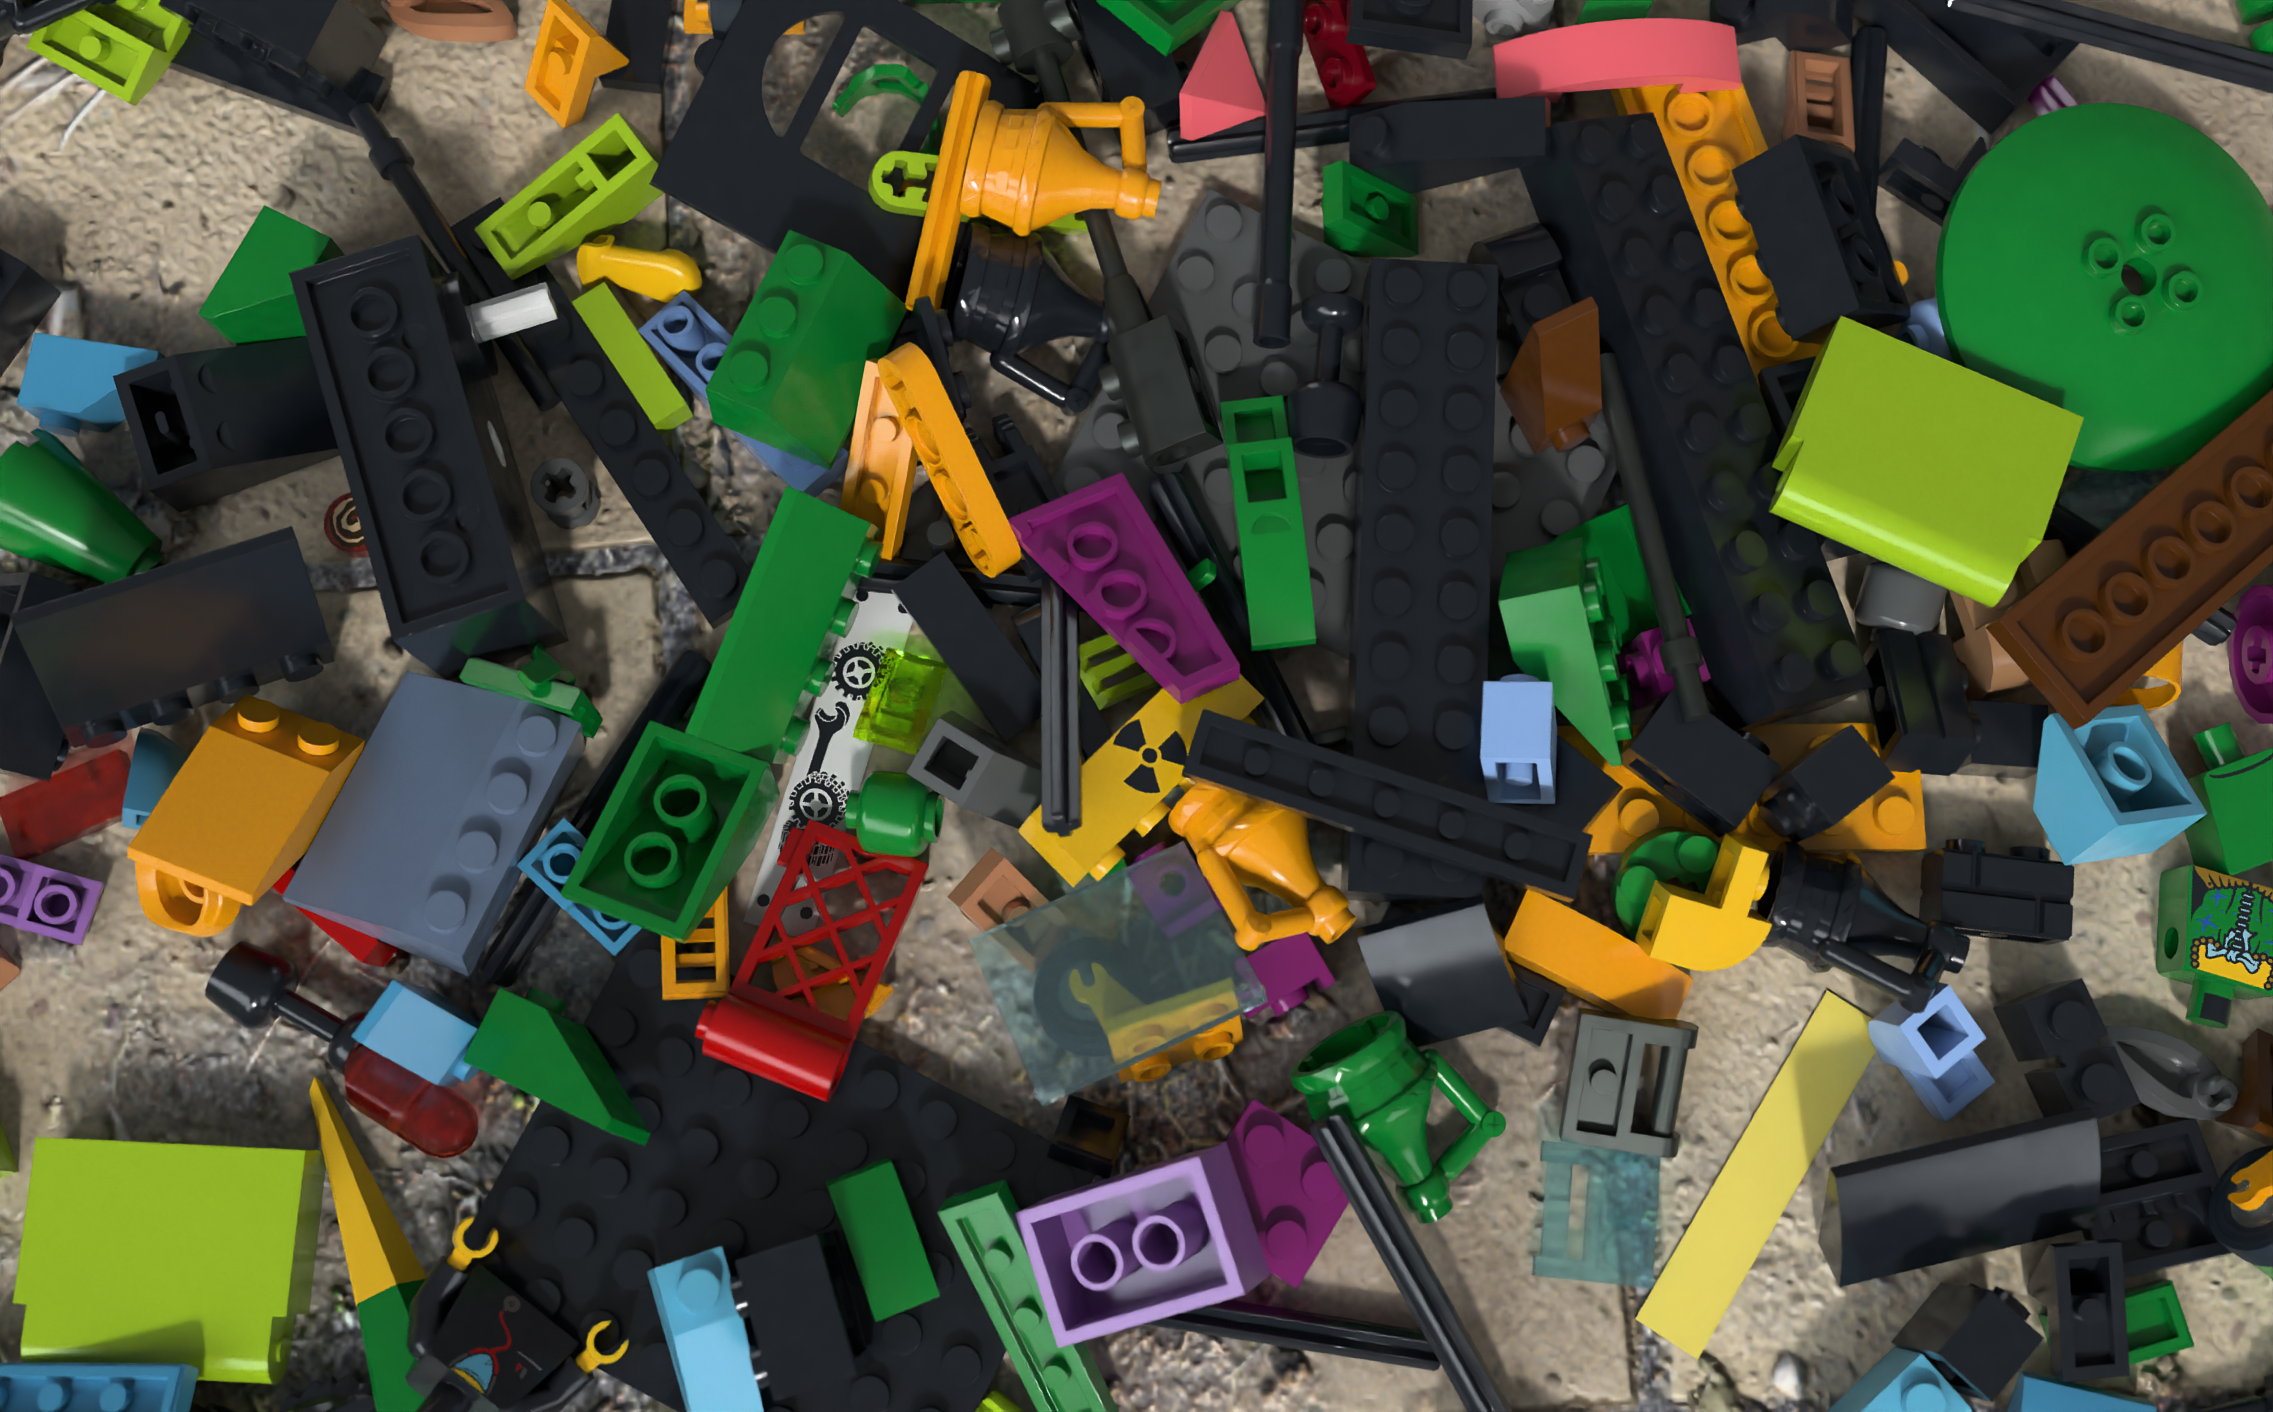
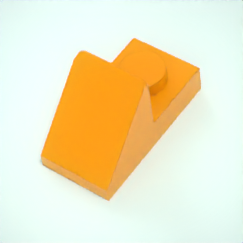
[524,0,630,129]

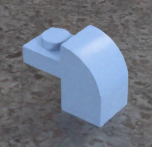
[1868,982,1995,1123]

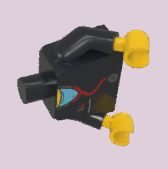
[405,1216,629,1412]

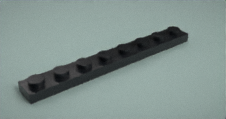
[451,197,751,630]

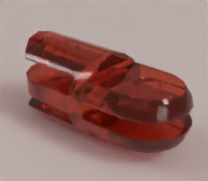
[344,1046,478,1160]

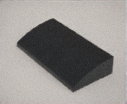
[1853,0,2080,135]
[1818,1107,2101,1287]

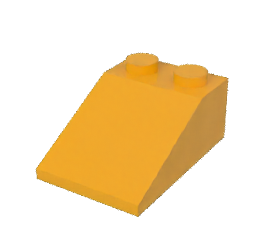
[127,694,365,906]

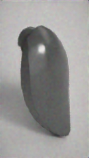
[2097,1025,2238,1121]

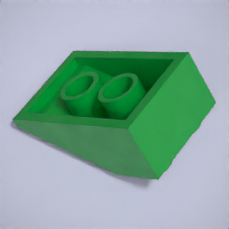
[560,721,780,944]

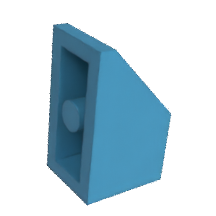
[17,333,166,437]
[351,979,481,1087]

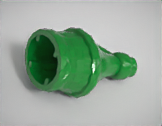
[1290,1010,1506,1224]

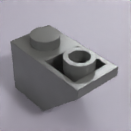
[906,710,1042,829]

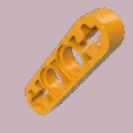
[877,342,1021,578]

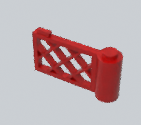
[695,819,929,1103]

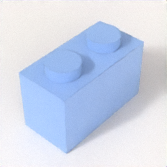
[1480,674,1557,804]

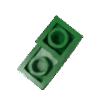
[826,1157,940,1322]

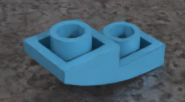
[516,818,642,957]

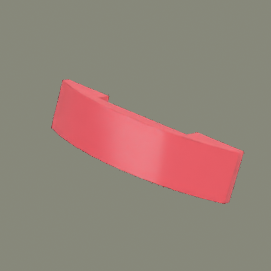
[1492,18,1742,103]

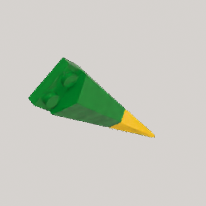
[309,1077,427,1412]

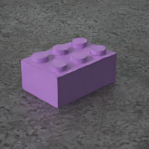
[1015,1142,1271,1348]

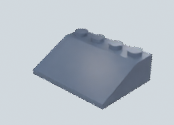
[282,671,585,977]

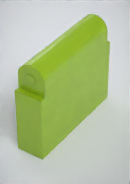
[1769,316,2084,608]
[13,1137,326,1384]

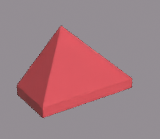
[1180,10,1267,141]

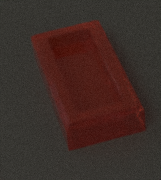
[0,749,131,861]

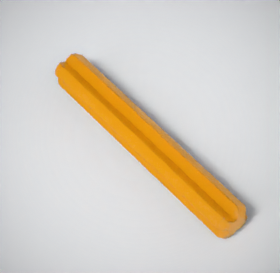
[905,70,992,311]

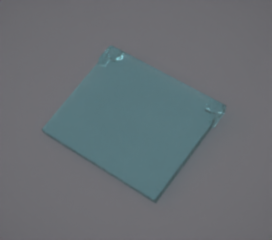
[968,841,1268,1107]

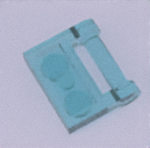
[1532,1141,1660,1288]

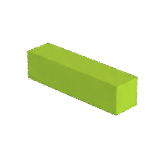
[572,282,693,437]

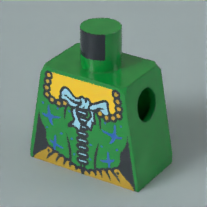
[2156,864,2273,1028]

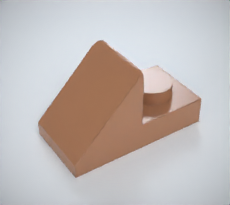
[947,847,1076,976]

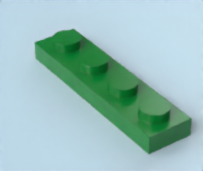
[938,1180,1119,1412]

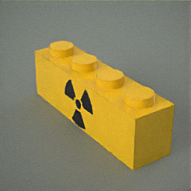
[1018,674,1265,887]

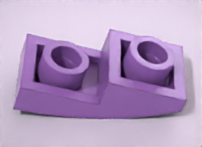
[0,854,105,946]

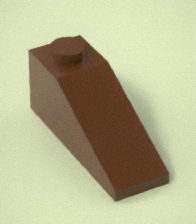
[1499,296,1602,455]

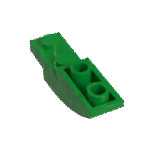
[1220,395,1316,651]

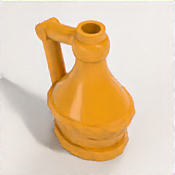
[960,96,1162,237]
[1168,782,1356,951]

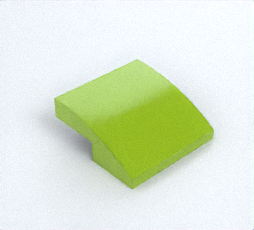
[26,0,191,105]

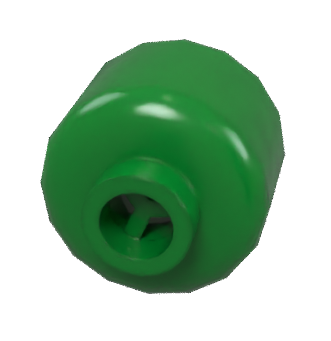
[845,770,944,857]

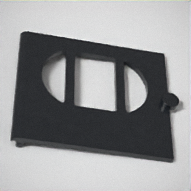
[649,0,1046,319]

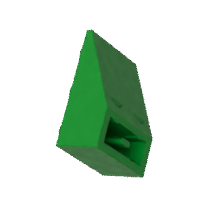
[1498,537,1634,767]

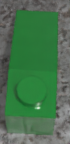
[462,987,651,1146]

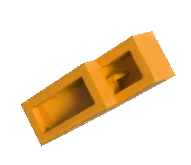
[1502,889,1693,1020]

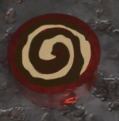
[324,492,369,558]

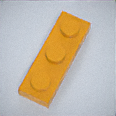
[839,358,919,560]

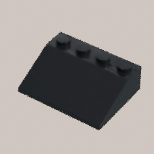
[9,526,334,748]

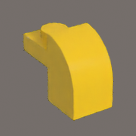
[1634,833,1772,971]

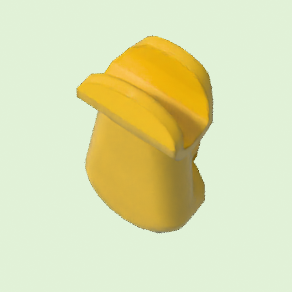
[576,235,702,304]

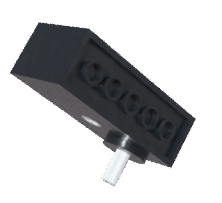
[289,233,569,680]

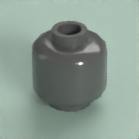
[1854,561,1948,641]

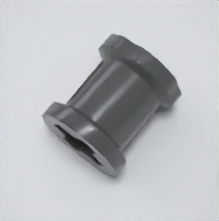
[530,458,601,530]

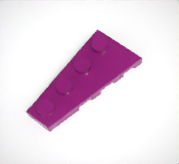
[1007,472,1240,705]

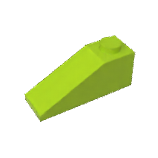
[474,112,664,280]

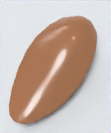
[380,0,518,42]

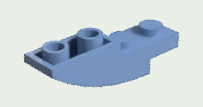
[637,290,849,498]

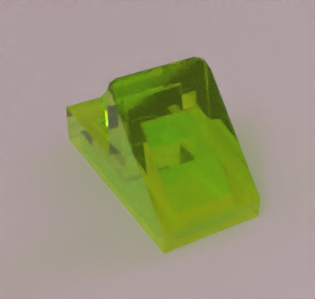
[853,647,948,758]

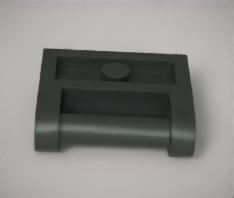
[1559,1007,1699,1158]

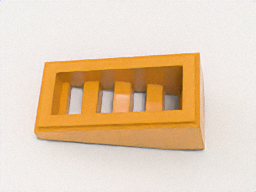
[661,886,730,1000]

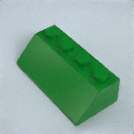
[685,485,884,764]

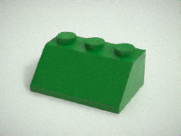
[705,230,909,470]

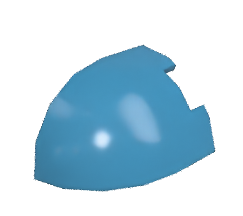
[122,727,188,829]

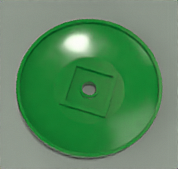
[1935,102,2273,474]

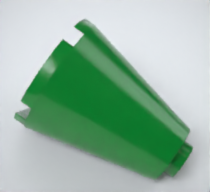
[0,428,165,585]

